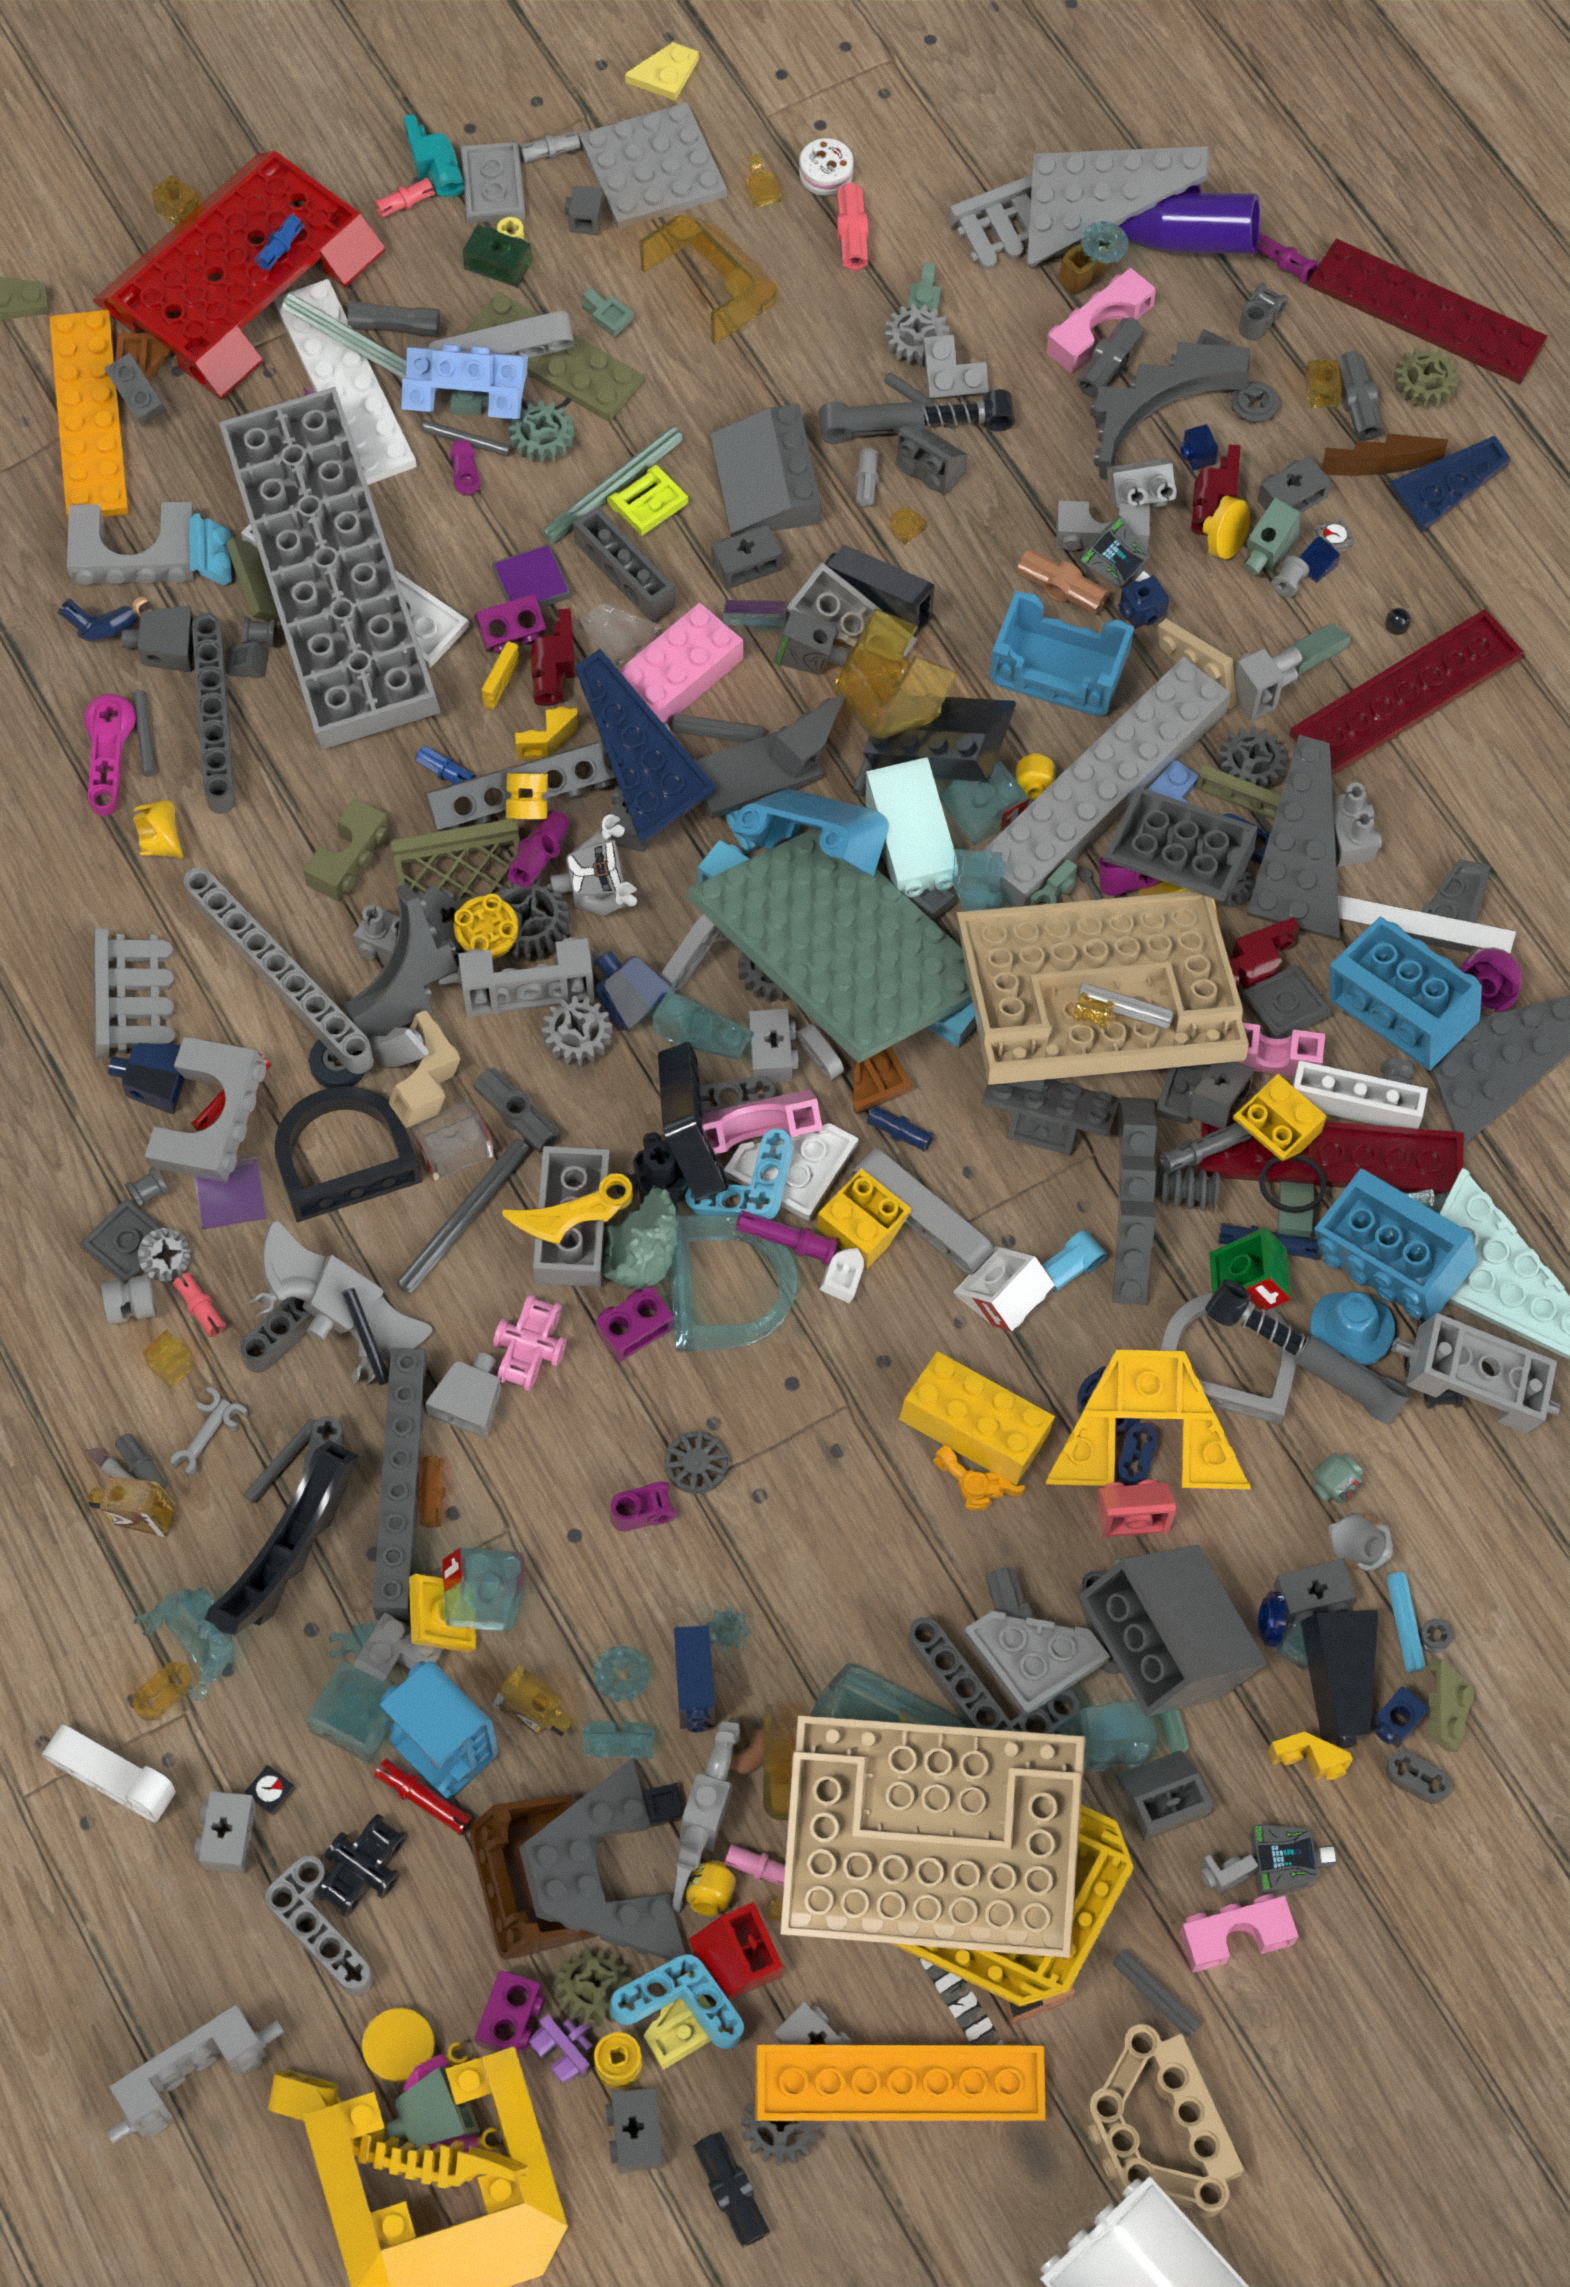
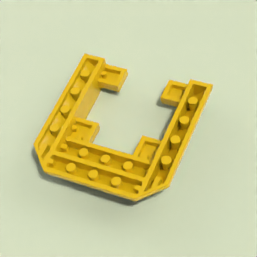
[890,1805,1134,2006]
[302,2046,568,2287]

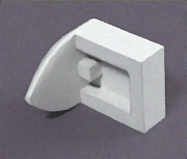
[819,1248,864,1303]

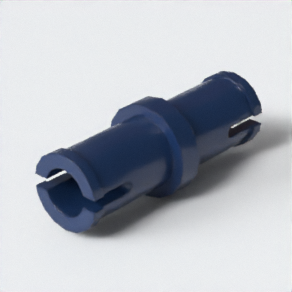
[867,1105,934,1152]

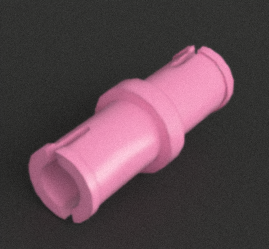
[724,1844,785,1887]

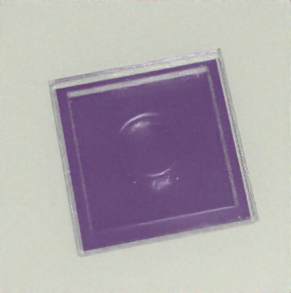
[194,1155,267,1230]

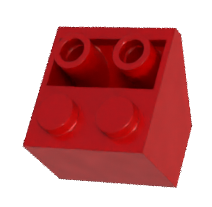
[688,1902,783,2002]

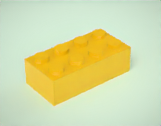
[899,1351,1055,1486]

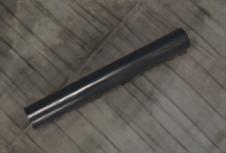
[342,1287,389,1385]

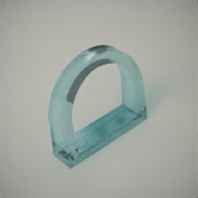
[670,1216,797,1352]

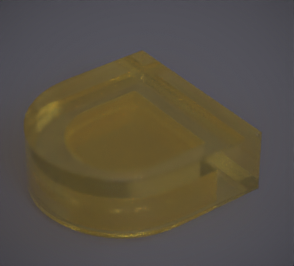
[890,508,927,545]

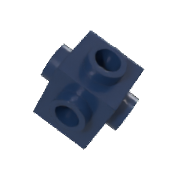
[1118,575,1169,629]

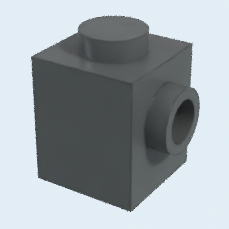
[565,186,604,235]

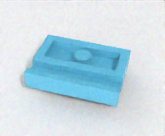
[189,513,231,586]

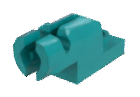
[403,114,464,198]

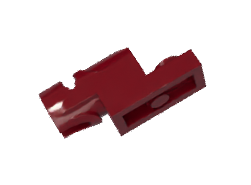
[1191,444,1241,536]
[530,608,575,706]
[1228,917,1300,990]

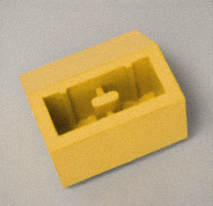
[1233,1074,1327,1161]
[817,1168,912,1269]

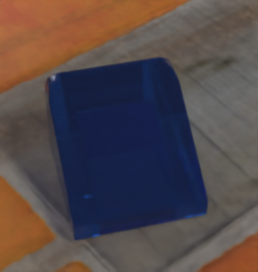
[1299,536,1340,583]

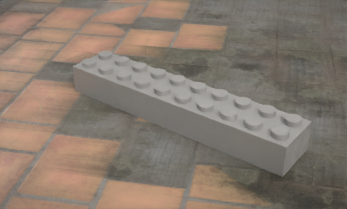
[975,656,1231,907]

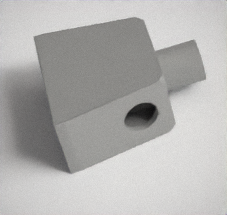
[426,1352,501,1439]

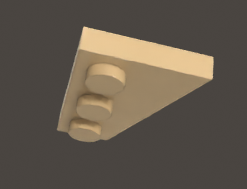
[1158,619,1238,710]

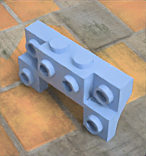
[401,344,528,419]

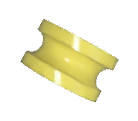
[497,217,524,247]

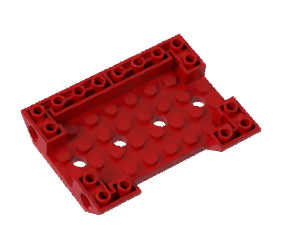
[93,151,385,400]

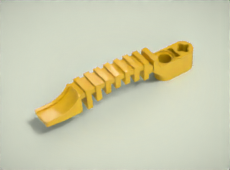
[268,2070,528,2189]

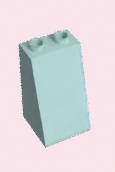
[866,757,959,897]

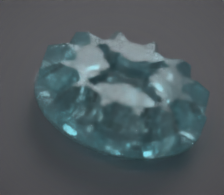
[1080,221,1128,266]
[594,1646,649,1702]

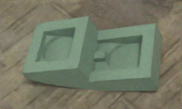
[1277,1181,1314,1238]

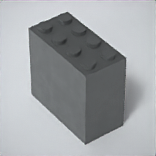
[1078,1544,1267,1717]

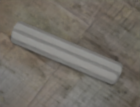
[1078,983,1173,1029]

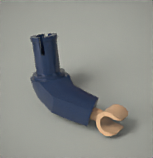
[57,597,152,641]

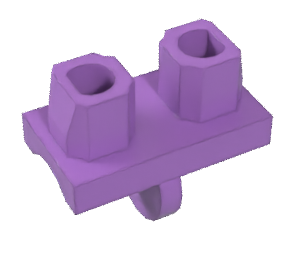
[528,2014,593,2085]

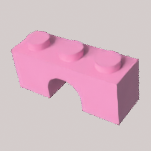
[1237,1023,1325,1076]
[1179,1894,1299,1973]

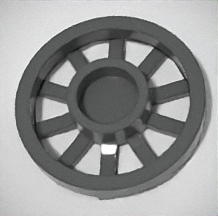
[665,1431,728,1494]

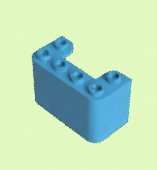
[990,591,1134,716]
[379,1660,498,1801]

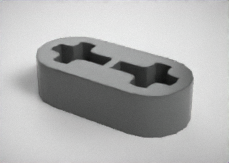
[1386,1751,1451,1804]

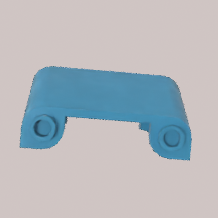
[732,789,888,877]

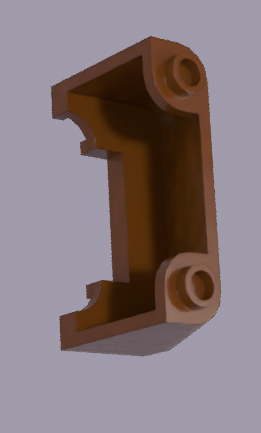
[470,1795,599,1960]

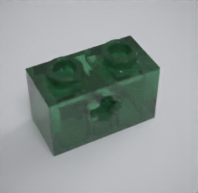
[462,225,532,288]

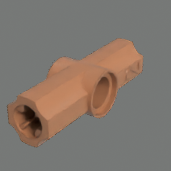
[1017,549,1110,615]

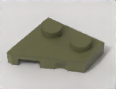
[1429,1659,1475,1752]

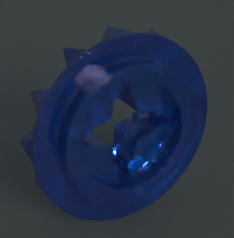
[1258,1591,1287,1647]

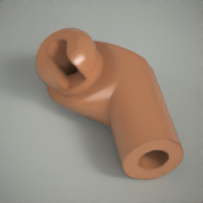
[729,1729,769,1774]

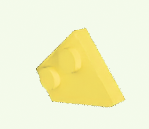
[625,43,699,101]
[643,1972,725,2070]

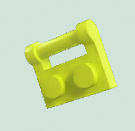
[607,465,688,536]

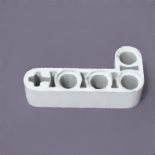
[42,1724,176,1823]

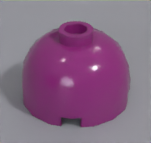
[1459,947,1523,1012]

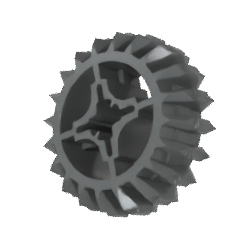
[493,879,571,962]

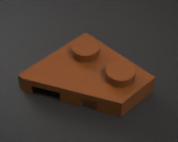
[114,333,172,386]
[853,1046,912,1115]

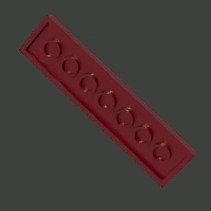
[1308,238,1548,385]
[1289,609,1524,776]
[1198,1119,1464,1196]

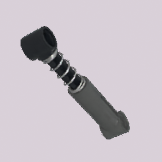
[818,389,1016,444]
[1205,1279,1410,1424]

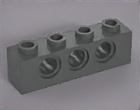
[573,506,675,623]

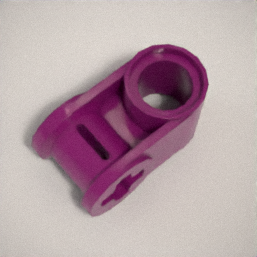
[1098,855,1160,895]
[610,1481,677,1532]

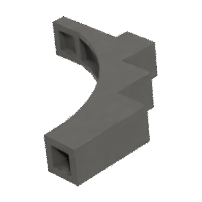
[1090,342,1250,479]
[1112,1097,1157,1305]

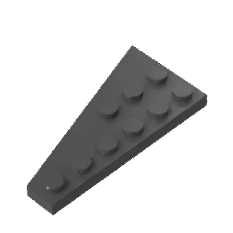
[1247,735,1340,941]

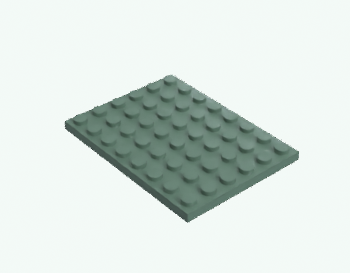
[686,829,972,1063]

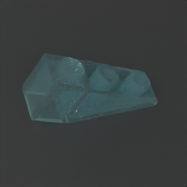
[952,849,1005,912]
[653,990,754,1060]

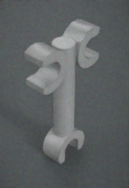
[170,1387,248,1477]

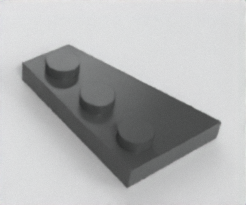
[1406,859,1491,952]

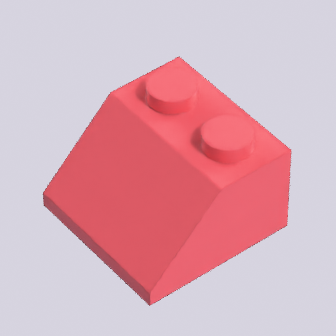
[1097,1480,1176,1538]

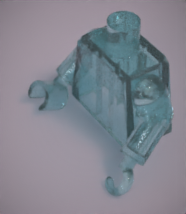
[134,1587,234,1701]

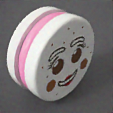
[799,138,853,196]

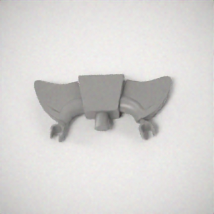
[248,1221,432,1386]
[672,1717,740,1913]

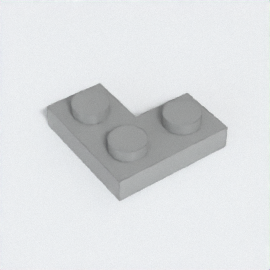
[923,335,989,399]
[353,1612,443,1684]

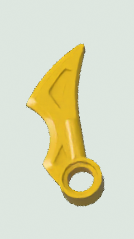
[502,1173,633,1244]

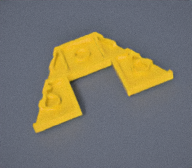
[1045,1350,1250,1489]

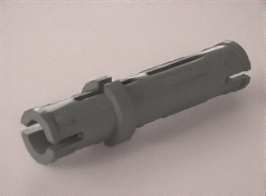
[1159,1122,1252,1174]

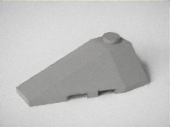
[785,562,918,664]

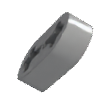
[796,1024,844,1081]

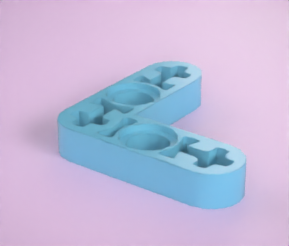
[685,1128,794,1220]
[610,1955,744,2049]

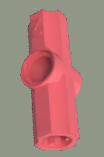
[837,183,868,271]

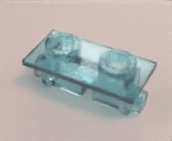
[583,1721,654,1759]

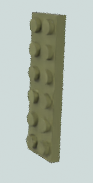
[464,291,644,422]

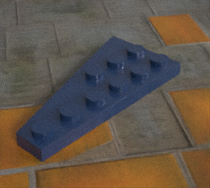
[575,649,717,847]

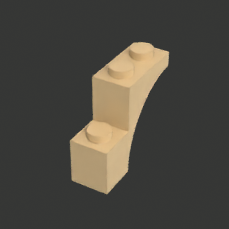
[389,1010,460,1128]

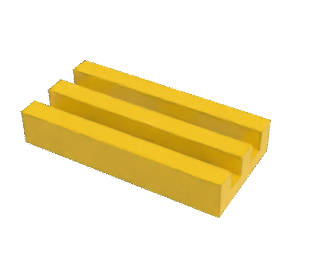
[481,641,519,710]

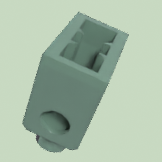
[1243,498,1301,575]

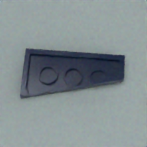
[1390,435,1510,533]

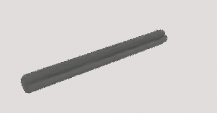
[397,1138,530,1294]

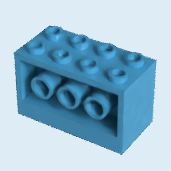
[1329,916,1482,1071]
[1314,1168,1477,1320]

